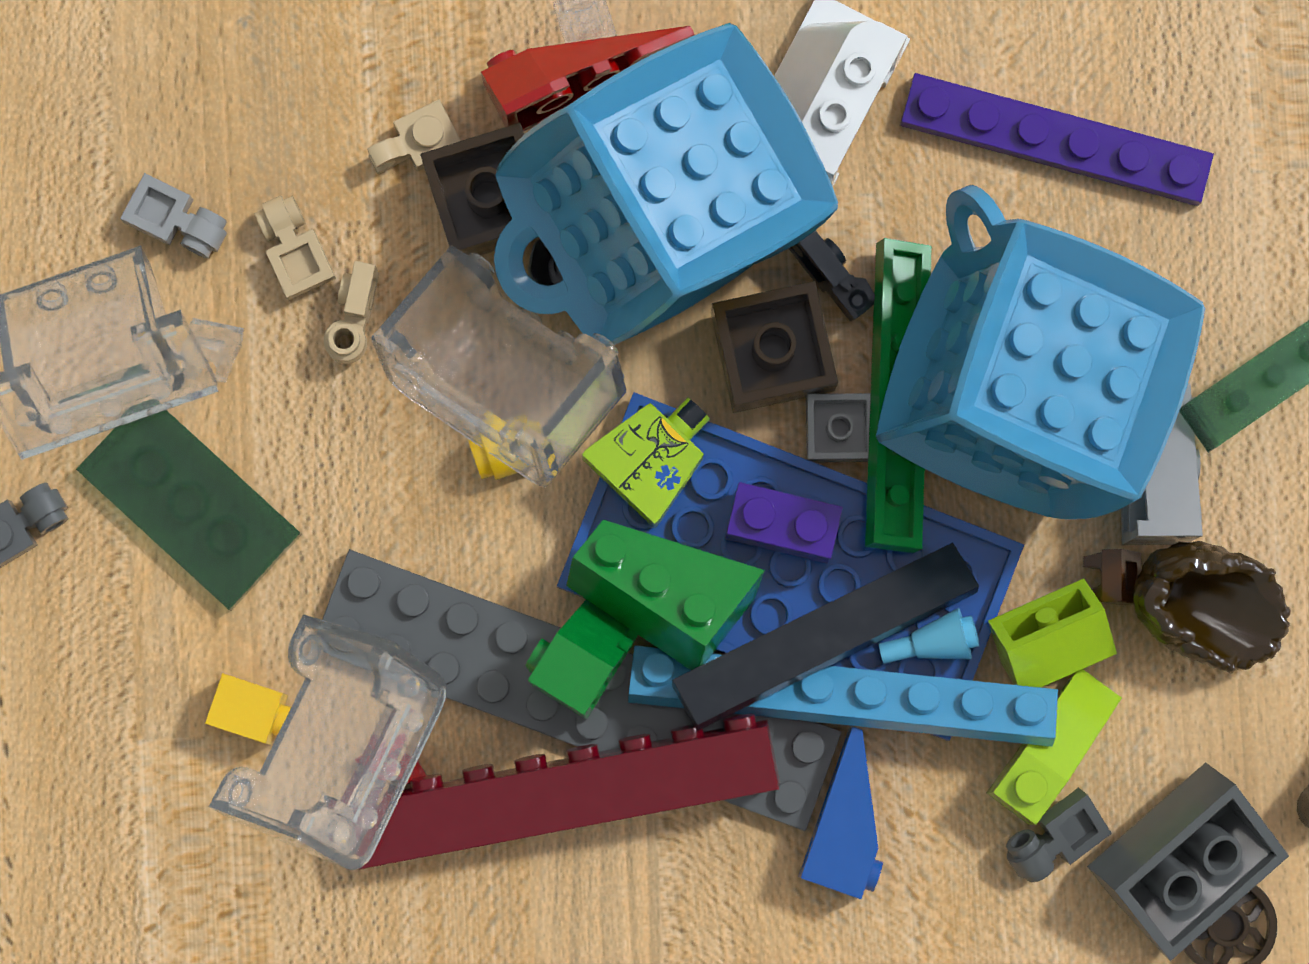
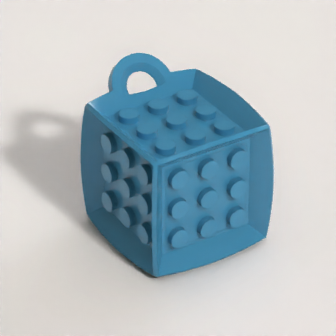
[494,23,839,349]
[876,185,1205,520]

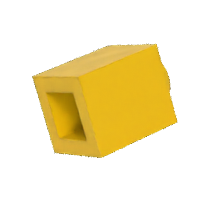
[205,673,292,745]

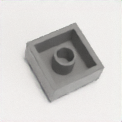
[806,393,871,463]

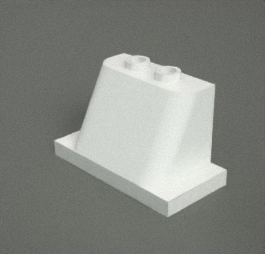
[774,0,910,187]

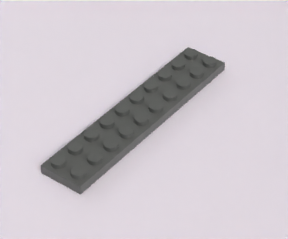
[312,549,842,831]

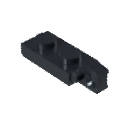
[788,230,875,321]

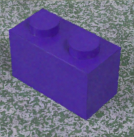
[725,482,843,564]

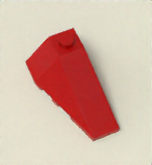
[481,26,695,131]

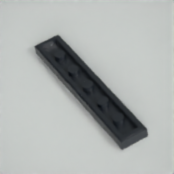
[672,542,979,731]

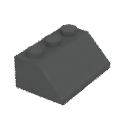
[1087,762,1289,961]

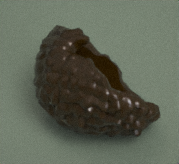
[1133,541,1291,673]

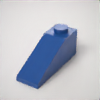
[798,726,883,899]

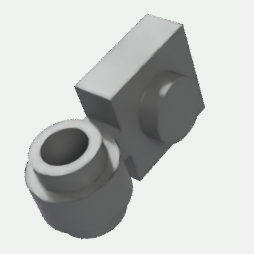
[0,482,69,568]
[1006,787,1112,882]

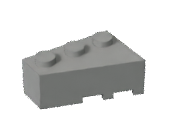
[1121,383,1203,545]

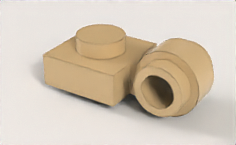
[255,196,336,300]
[324,261,379,364]

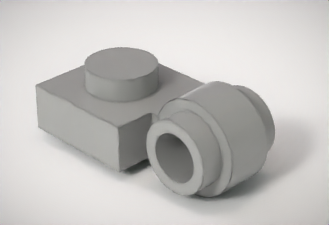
[120,173,227,259]

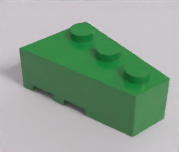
[566,520,765,670]

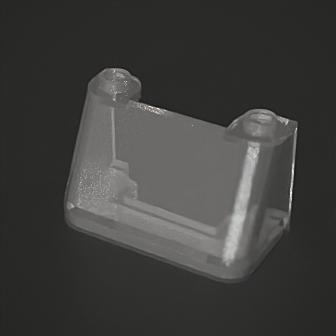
[209,614,446,870]

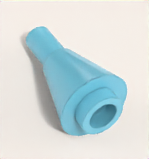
[879,608,979,664]

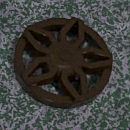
[1184,885,1277,964]

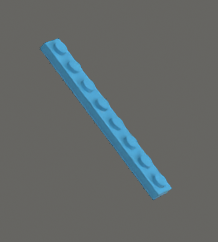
[628,646,1058,747]

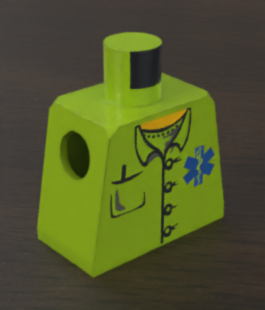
[582,397,710,529]

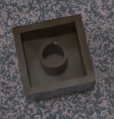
[420,123,538,263]
[711,281,838,413]

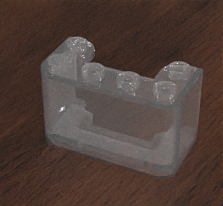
[371,245,626,488]

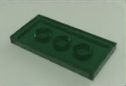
[76,393,302,611]

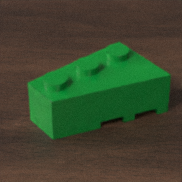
[525,600,639,720]

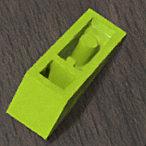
[986,669,1122,825]

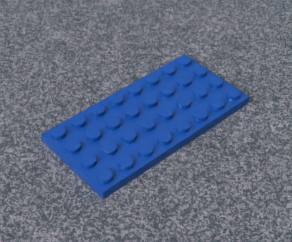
[557,392,1025,741]

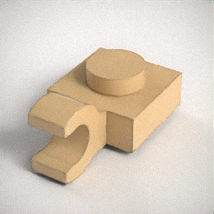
[367,99,461,174]

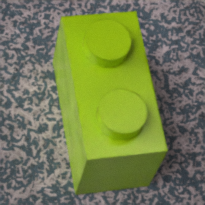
[988,578,1117,688]

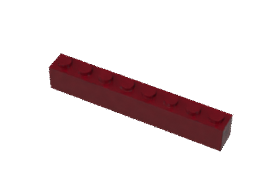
[346,714,780,870]

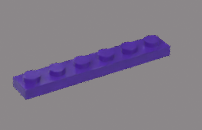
[900,73,1214,206]

